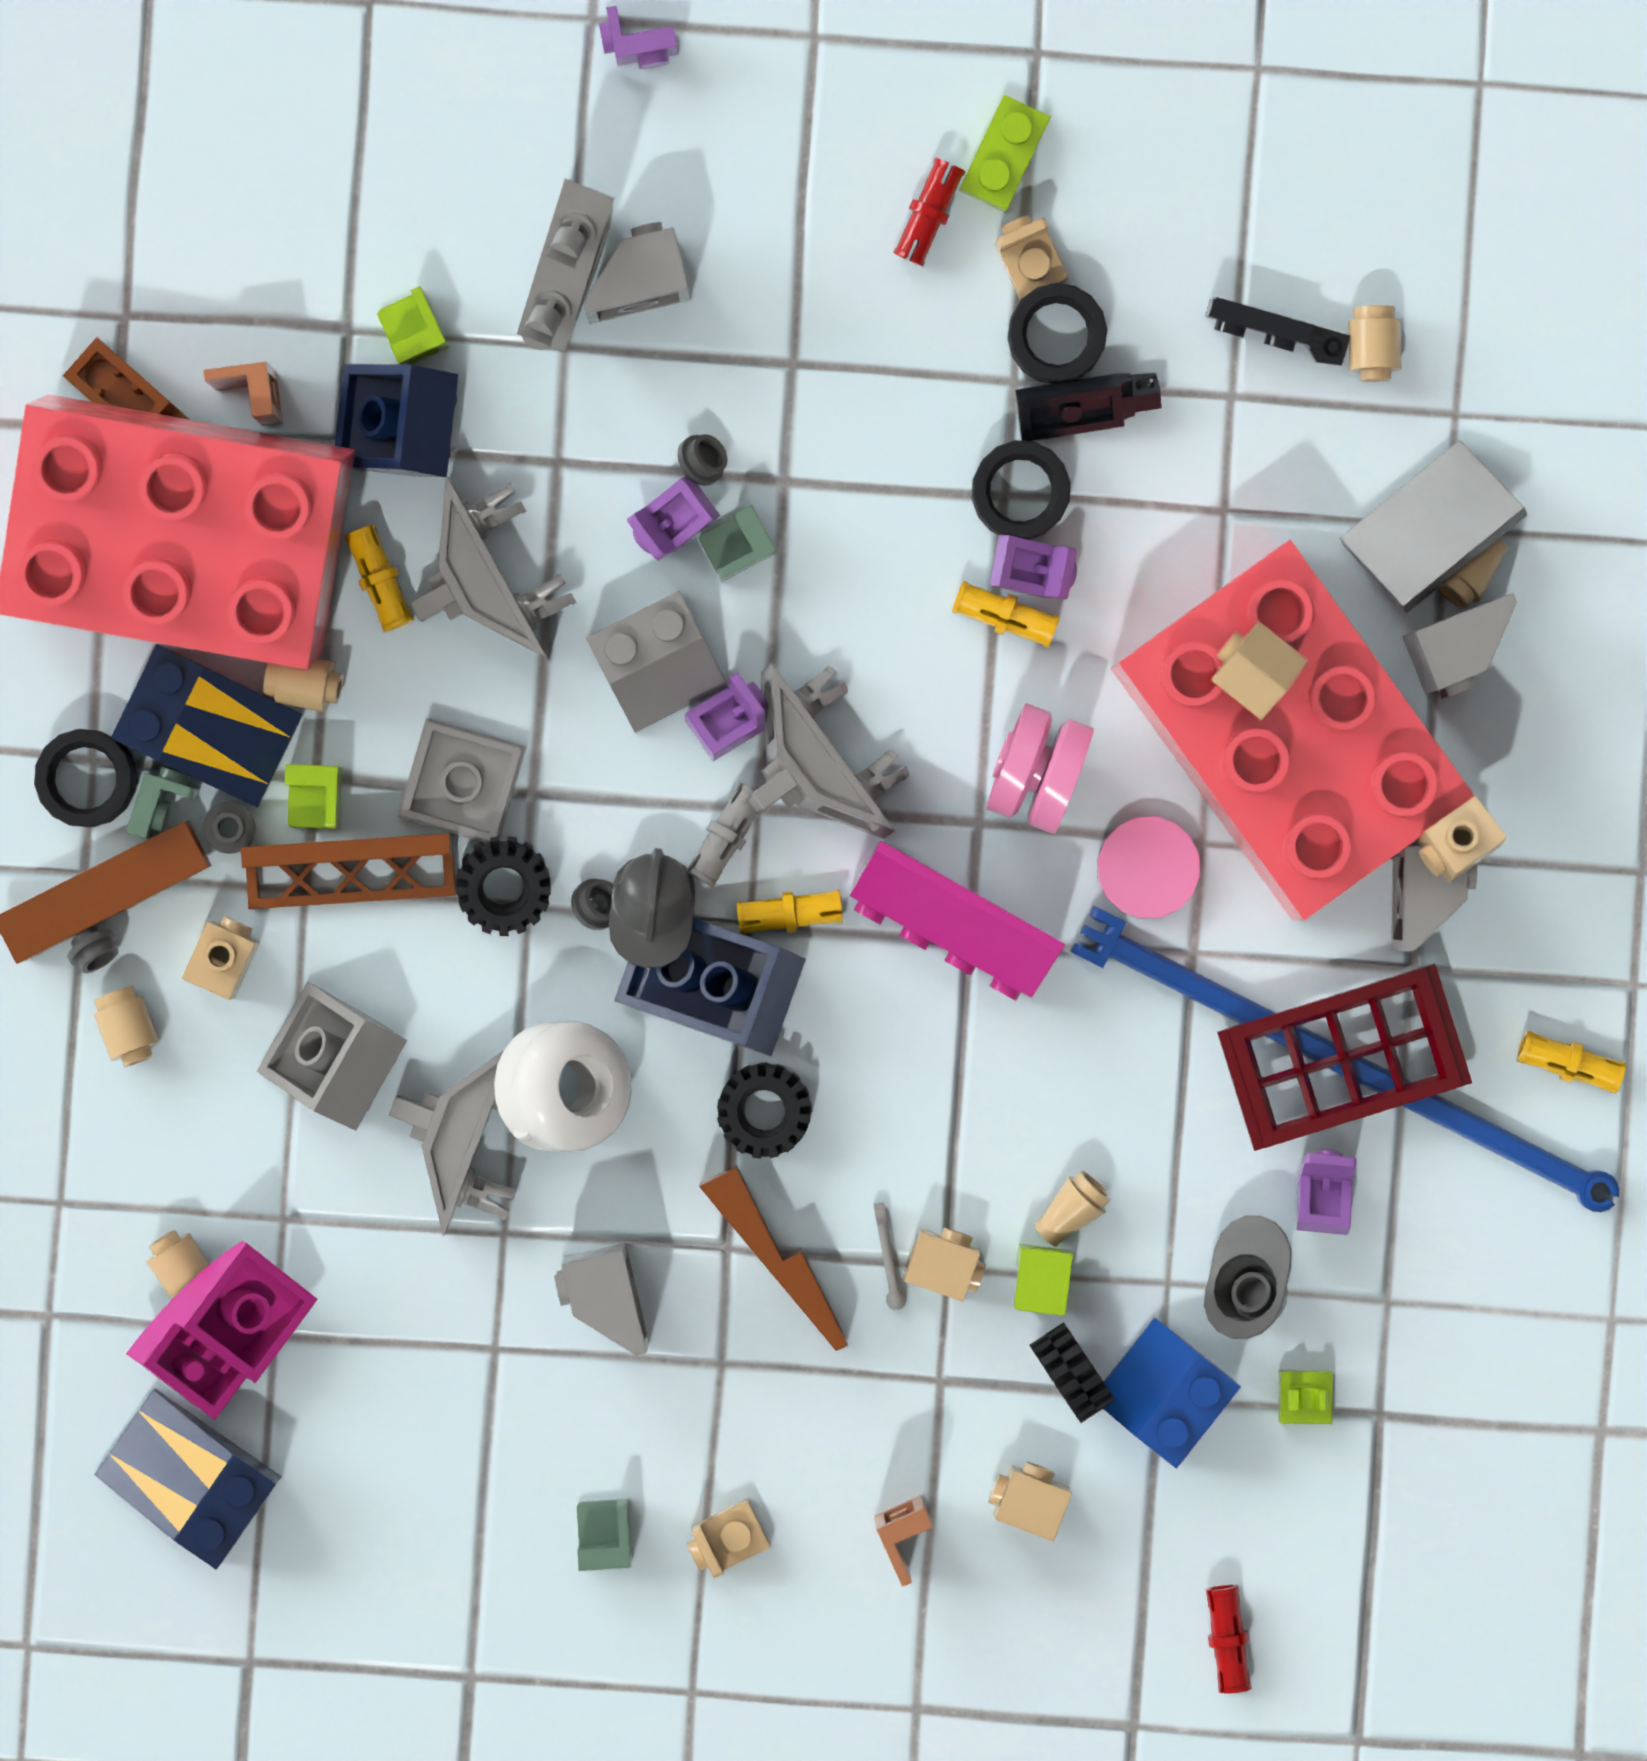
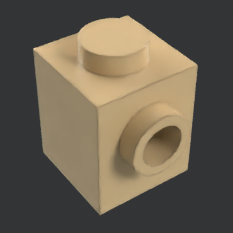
[1211,621,1308,720]
[1418,795,1507,883]
[181,916,260,1000]
[903,1227,986,1302]
[988,1461,1072,1542]

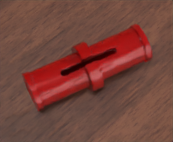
[893,157,966,267]
[1205,1584,1252,1694]

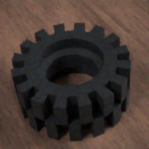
[457,836,551,936]
[717,1062,812,1159]
[1029,1322,1116,1423]

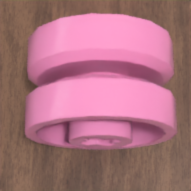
[985,703,1094,834]

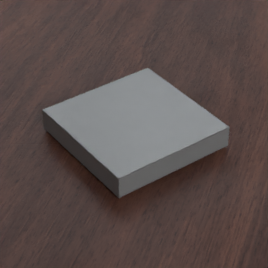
[397,718,527,844]

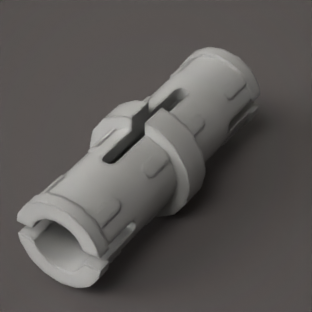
[685,782,758,888]

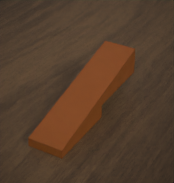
[63,337,190,420]
[0,820,212,964]
[699,1165,848,1351]

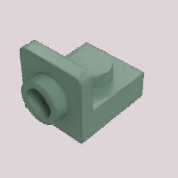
[126,767,200,839]

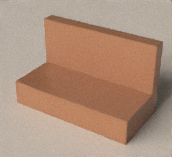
[203,362,283,426]
[874,1495,933,1587]

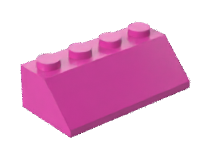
[849,841,1065,1001]

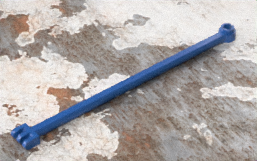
[1070,906,1620,1212]

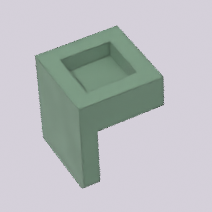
[699,504,776,583]
[577,1499,632,1571]

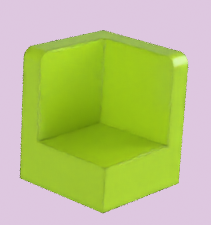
[377,286,449,365]
[285,764,342,829]
[1014,1244,1073,1316]

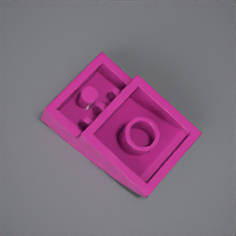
[126,1241,318,1420]

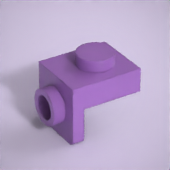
[599,6,678,69]
[627,476,721,560]
[989,535,1077,599]
[685,672,768,761]
[1296,1150,1357,1235]

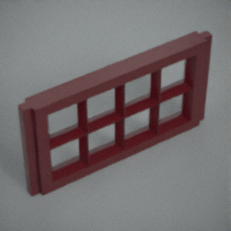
[1217,964,1472,1151]

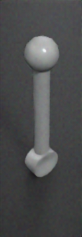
[873,1203,906,1310]

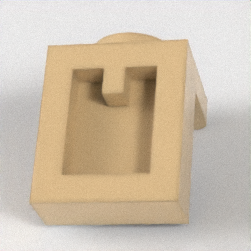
[995,215,1068,301]
[687,1498,770,1578]

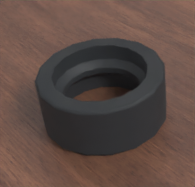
[1007,283,1108,384]
[971,440,1071,540]
[34,729,137,827]

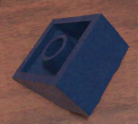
[335,364,458,477]

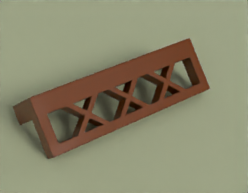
[240,833,457,909]

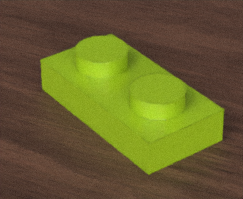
[959,95,1051,213]

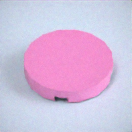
[1097,816,1200,919]

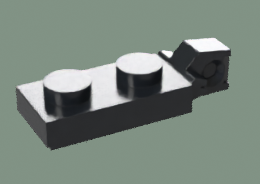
[1205,297,1350,366]
[1015,373,1162,441]

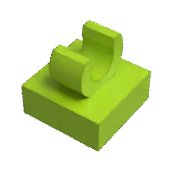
[1278,1370,1333,1424]

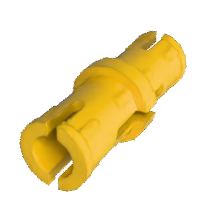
[344,524,414,633]
[952,580,1060,648]
[736,889,843,935]
[1517,1030,1626,1094]

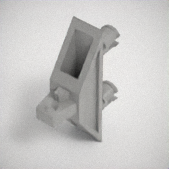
[517,178,614,353]
[410,475,577,659]
[746,663,909,839]
[389,1050,517,1237]

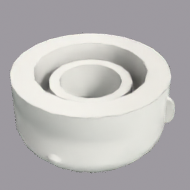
[494,1021,632,1152]

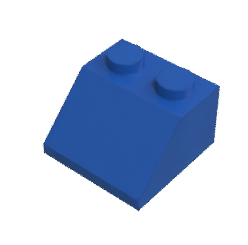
[1104,1317,1241,1469]

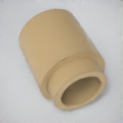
[1348,305,1402,382]
[263,658,343,712]
[94,986,160,1067]
[146,1230,210,1300]

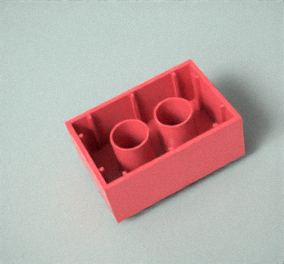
[0,394,356,670]
[1111,540,1475,921]

